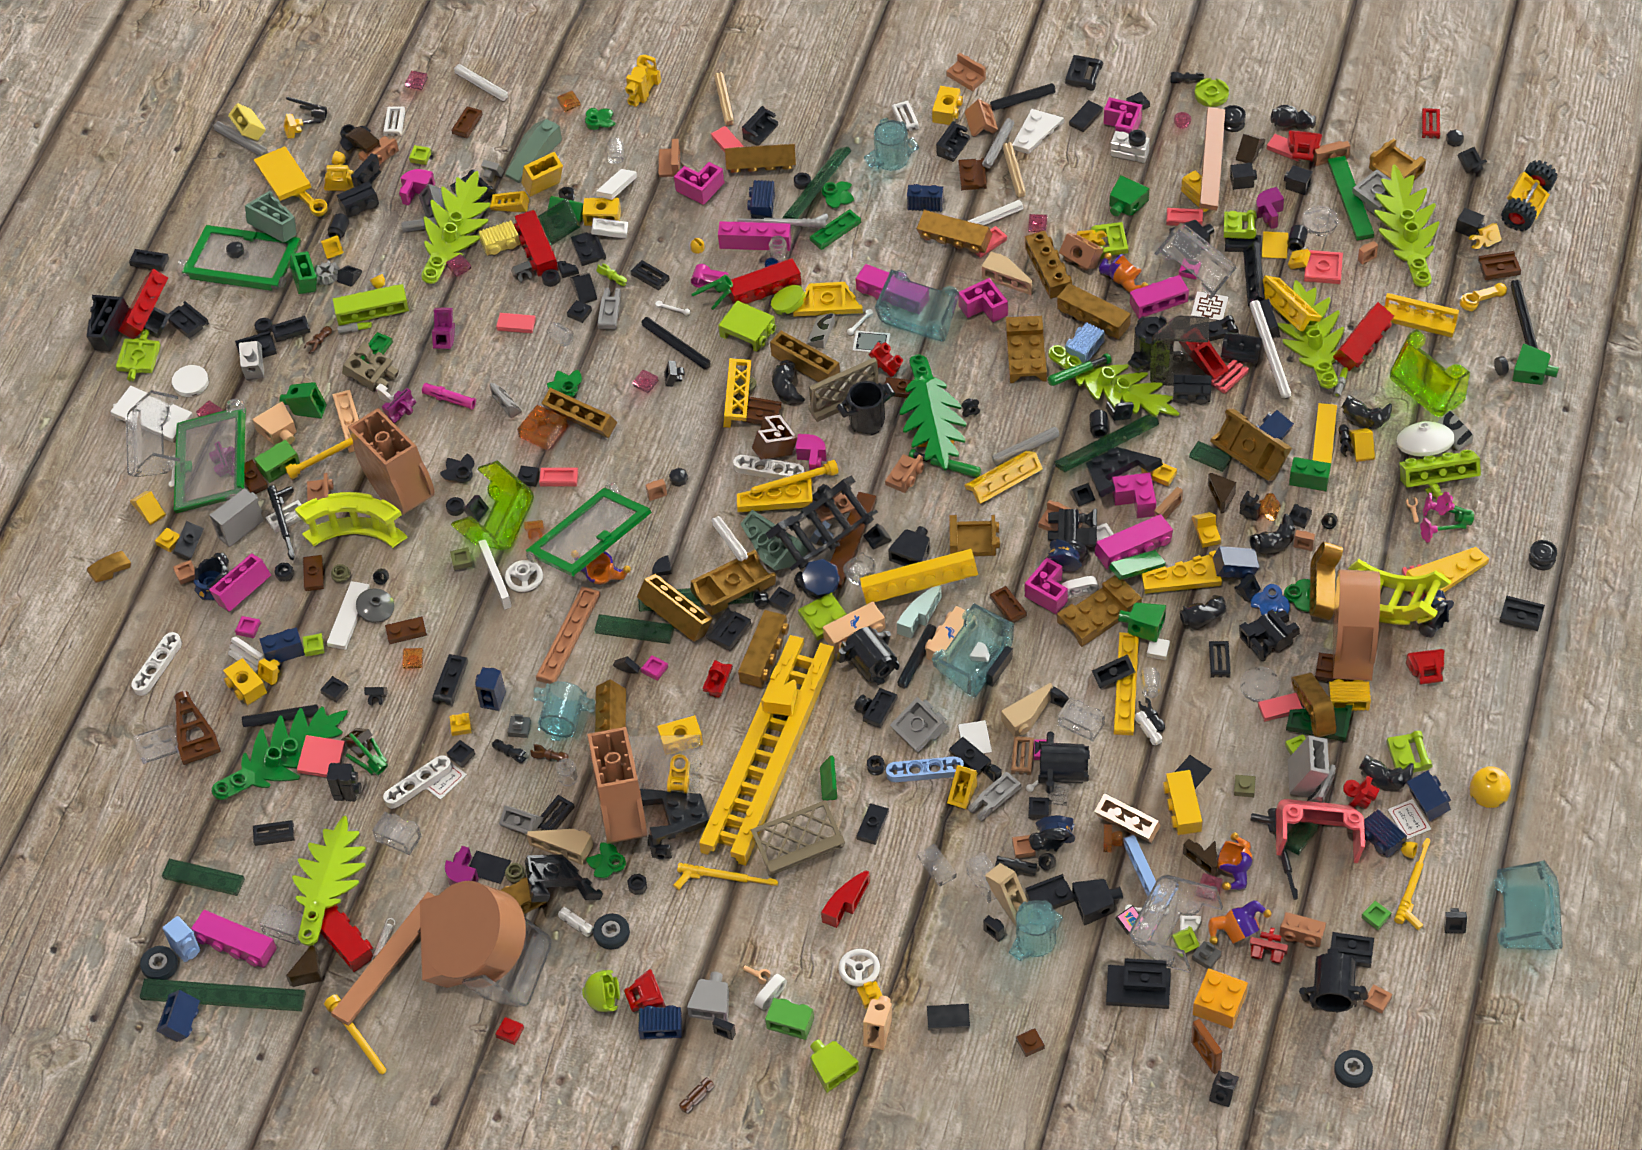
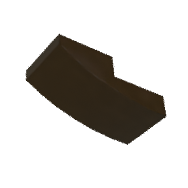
[345,126,380,153]

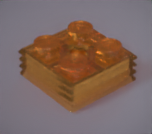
[517,405,568,450]

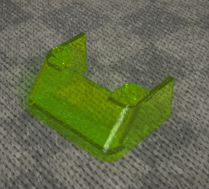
[451,460,534,550]

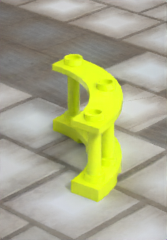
[295,492,408,548]
[1348,559,1451,625]

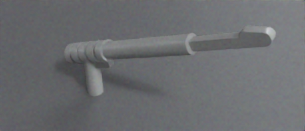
[737,213,829,228]

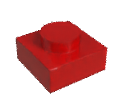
[495,1017,524,1045]

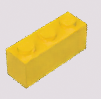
[1163,770,1203,835]

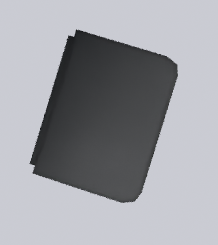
[337,265,362,287]
[1069,482,1096,507]
[863,523,892,550]

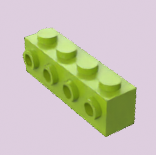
[333,284,409,326]
[1399,450,1481,487]

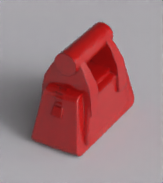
[1287,130,1322,161]
[1406,649,1445,685]
[624,969,666,1012]

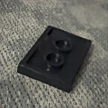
[1106,965,1171,1009]

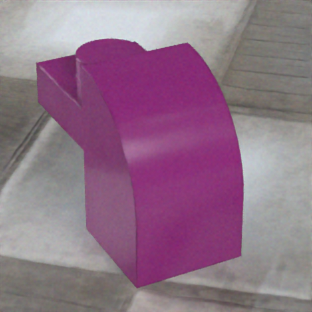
[1256,186,1284,229]
[432,308,455,349]
[445,846,479,886]

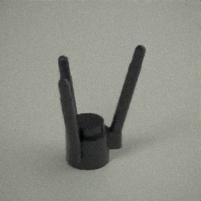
[286,97,327,124]

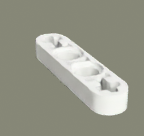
[733,455,805,480]
[132,632,182,696]
[383,756,452,809]

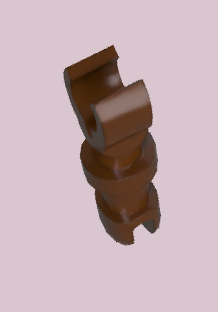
[304,326,332,354]
[530,744,569,763]

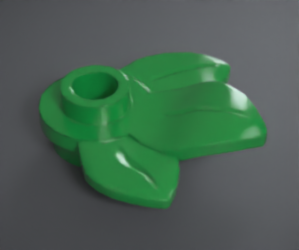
[585,108,616,130]
[822,181,854,209]
[547,370,582,397]
[1284,579,1310,612]
[586,842,626,878]

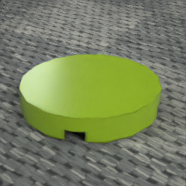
[1194,78,1229,107]
[771,285,806,315]

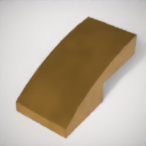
[87,551,131,583]

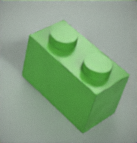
[254,440,300,483]
[765,998,814,1040]

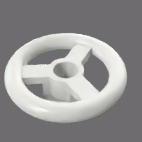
[505,560,543,592]
[838,949,880,986]

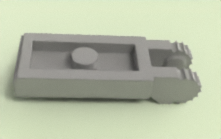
[598,288,621,329]
[968,772,1021,821]

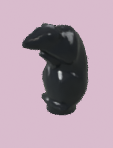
[1271,105,1316,130]
[772,360,805,404]
[1341,395,1392,429]
[1249,513,1296,554]
[1179,595,1226,629]
[1359,754,1414,791]

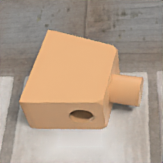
[253,402,297,445]
[863,996,892,1050]

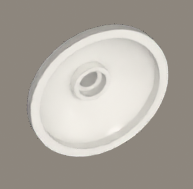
[1397,421,1454,456]

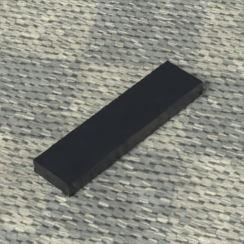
[1243,241,1265,307]

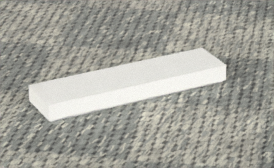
[478,539,511,610]
[327,581,370,650]

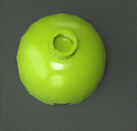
[582,970,620,1012]

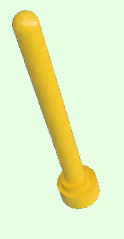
[285,437,353,480]
[751,460,839,494]
[324,995,386,1074]

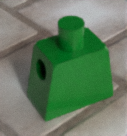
[1109,175,1150,217]
[1512,344,1559,385]
[279,382,327,419]
[1118,603,1166,642]

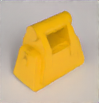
[324,165,354,191]

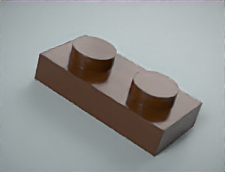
[385,616,427,645]

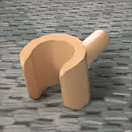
[1405,497,1419,523]
[743,965,770,985]

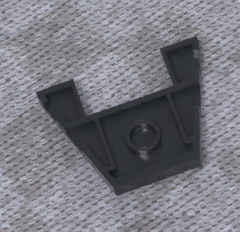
[1086,447,1163,498]
[640,789,709,845]
[525,854,603,902]

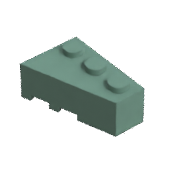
[245,191,296,242]

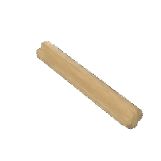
[714,72,734,126]
[1003,142,1026,198]

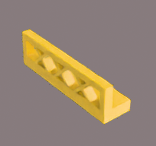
[1263,276,1322,331]
[1384,293,1459,338]
[723,358,751,428]
[964,451,1043,504]

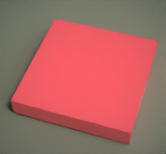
[1304,250,1343,284]
[297,735,345,777]

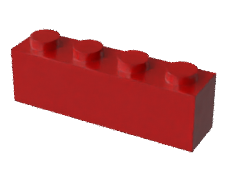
[513,210,558,277]
[728,258,802,304]
[118,269,168,339]
[1333,302,1394,371]
[310,905,374,972]

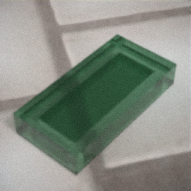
[1189,441,1232,472]
[1284,822,1318,856]

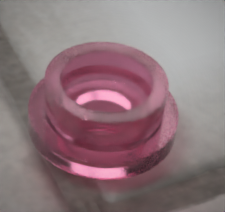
[1174,112,1191,128]

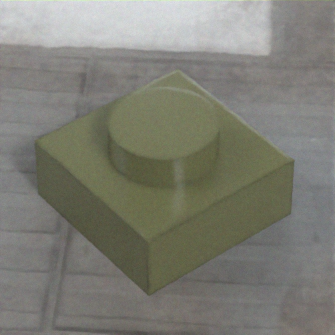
[450,547,472,570]
[1234,774,1256,798]

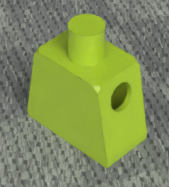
[810,1039,859,1093]

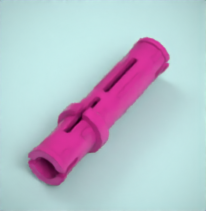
[422,382,476,410]

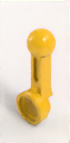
[294,191,328,217]
[1459,283,1507,311]

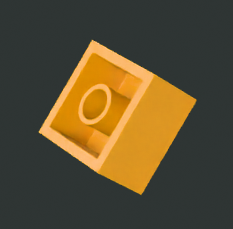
[1193,968,1248,1029]

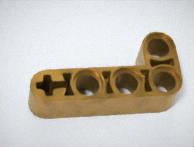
[1309,542,1343,620]
[1291,672,1336,737]

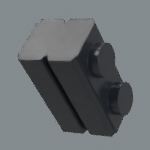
[337,181,379,218]
[1173,374,1211,404]
[326,763,362,802]

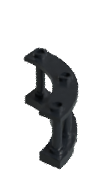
[765,475,878,571]

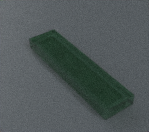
[594,614,674,644]
[162,858,245,896]

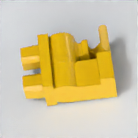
[625,55,661,107]

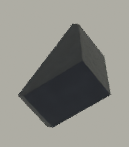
[570,272,597,303]

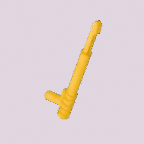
[1394,838,1430,931]
[673,862,778,890]

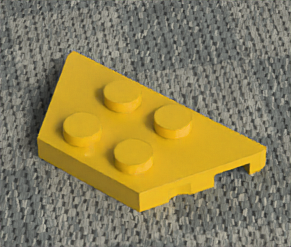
[793,282,863,317]

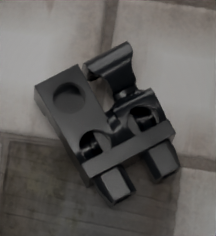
[1048,509,1097,547]
[1239,609,1300,661]

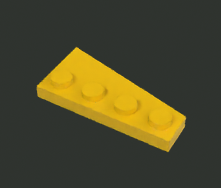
[737,478,813,512]
[1406,547,1489,594]
[1142,550,1222,594]

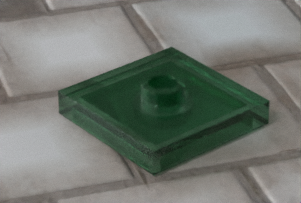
[537,198,580,246]

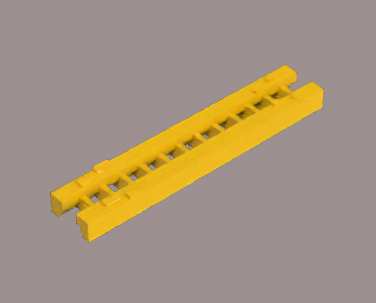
[699,635,835,866]

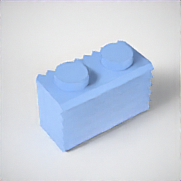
[1065,322,1104,363]
[163,916,201,962]

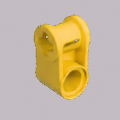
[667,754,690,794]

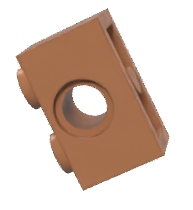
[1059,233,1104,270]

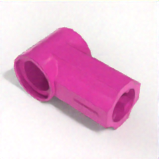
[691,264,729,288]

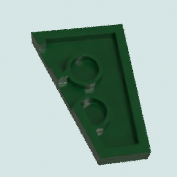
[1286,705,1353,742]

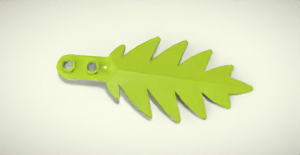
[1374,165,1440,287]
[421,171,490,284]
[1277,280,1344,389]
[1048,345,1180,417]
[292,815,366,946]

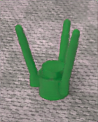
[691,275,733,310]
[345,733,388,776]

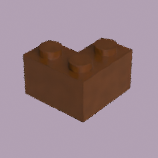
[752,415,798,460]

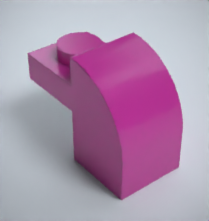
[399,169,435,206]
[796,434,827,470]

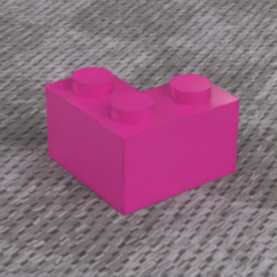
[1103,97,1143,134]
[674,162,724,205]
[958,278,1008,323]
[1112,473,1156,518]
[1025,557,1068,615]

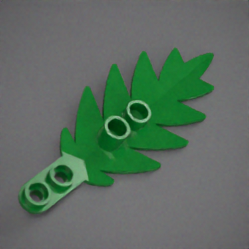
[900,354,966,470]
[211,706,348,800]

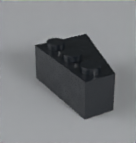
[86,294,129,352]

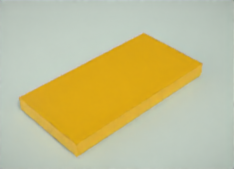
[254,146,312,201]

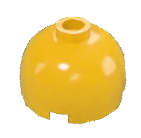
[1469,766,1511,808]

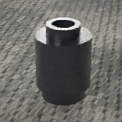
[327,213,349,240]
[1287,225,1308,251]
[1089,409,1109,438]

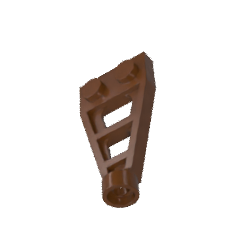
[174,691,221,765]

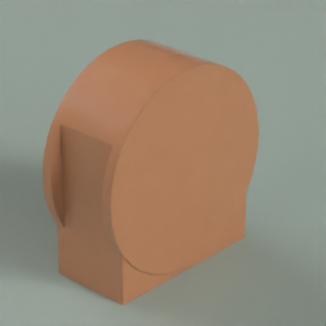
[348,408,435,515]
[1333,569,1380,681]
[587,727,647,844]
[420,881,526,988]

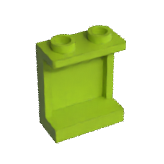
[718,301,776,352]

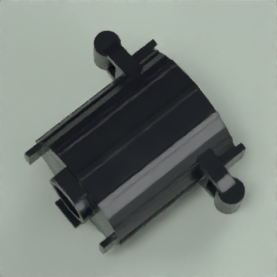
[1128,315,1176,371]
[836,381,895,436]
[836,626,900,685]
[1038,731,1090,794]
[1299,948,1369,1013]

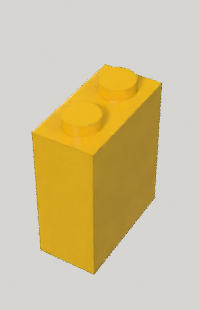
[521,151,563,197]

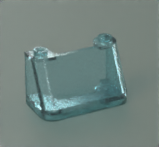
[875,269,959,342]
[932,603,1014,698]
[1495,860,1563,950]

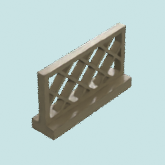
[808,357,879,422]
[751,800,845,876]

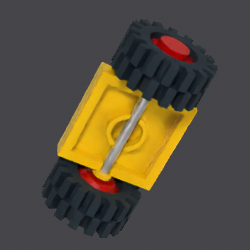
[1501,160,1558,231]

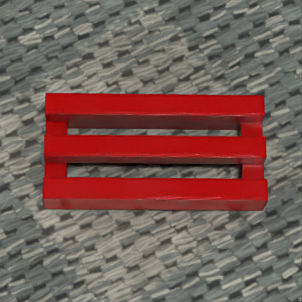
[1422,108,1440,139]

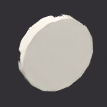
[172,365,209,397]

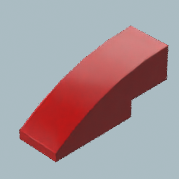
[1179,328,1229,380]
[821,870,870,928]

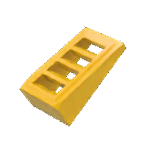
[490,191,529,212]

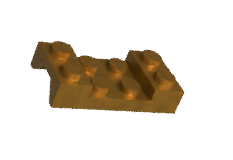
[1006,315,1047,383]
[1210,409,1292,481]
[690,550,776,616]
[1057,575,1142,647]

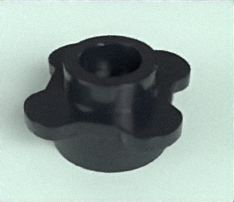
[961,398,980,417]

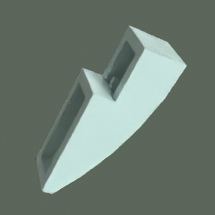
[897,585,942,639]

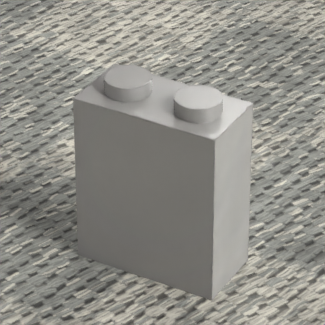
[210,488,264,547]
[1288,736,1329,798]

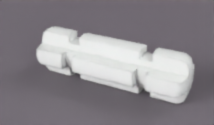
[1135,711,1162,746]
[558,907,593,937]

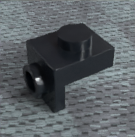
[1457,147,1487,174]
[1106,400,1134,421]
[648,834,672,860]
[1209,1071,1239,1107]

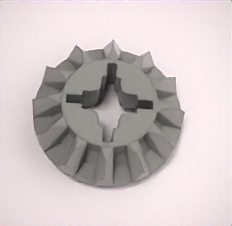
[314,261,340,285]

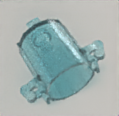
[864,118,919,171]
[533,681,595,741]
[1009,900,1063,962]

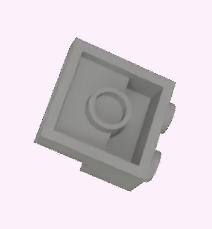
[1352,170,1391,214]
[890,697,948,752]

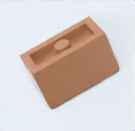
[965,99,998,137]
[659,139,680,177]
[1313,141,1350,166]

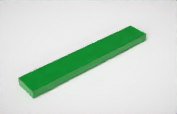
[1328,156,1374,241]

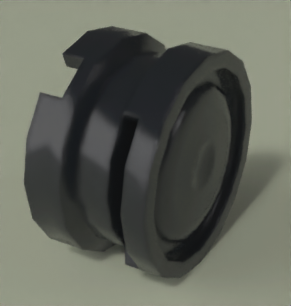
[1224,105,1246,132]
[1528,540,1557,571]

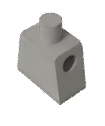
[239,341,264,380]
[687,972,729,1022]

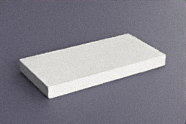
[110,386,193,442]

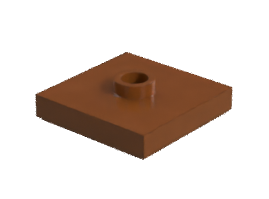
[1191,1018,1223,1074]

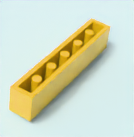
[859,549,978,604]

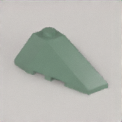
[505,119,562,183]
[741,510,808,570]

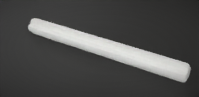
[1250,300,1291,398]

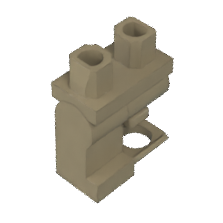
[342,341,399,392]

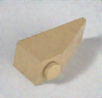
[982,252,1032,295]
[1001,683,1053,737]
[526,829,593,865]
[985,863,1034,929]

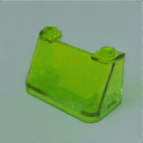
[1390,329,1470,417]

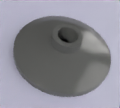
[356,588,394,622]

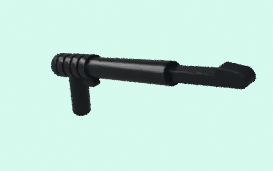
[267,485,295,560]
[1250,808,1298,900]

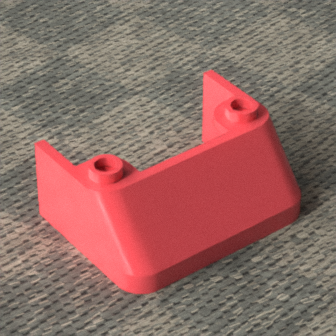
[1276,799,1365,863]

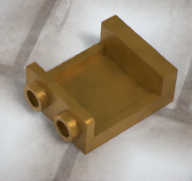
[1369,138,1426,180]
[949,515,1000,556]

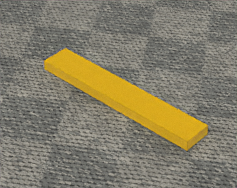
[1114,632,1139,736]

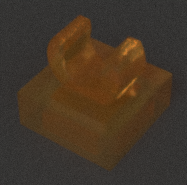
[1259,493,1281,520]
[524,520,545,540]
[1103,824,1122,853]

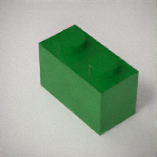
[290,251,317,294]
[1289,457,1331,492]

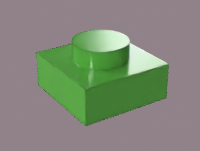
[1362,901,1391,930]

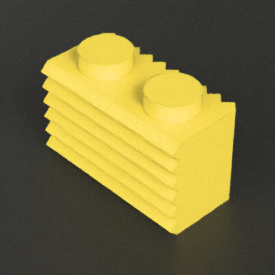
[228,103,266,141]
[479,220,520,256]

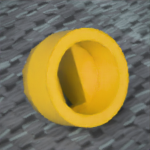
[332,151,346,165]
[690,238,705,254]
[370,274,385,289]
[1401,841,1418,859]

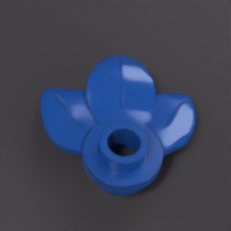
[1251,584,1289,615]

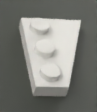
[1012,109,1064,154]

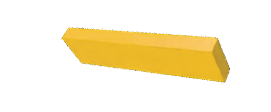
[1312,403,1337,463]

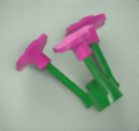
[1420,492,1474,543]

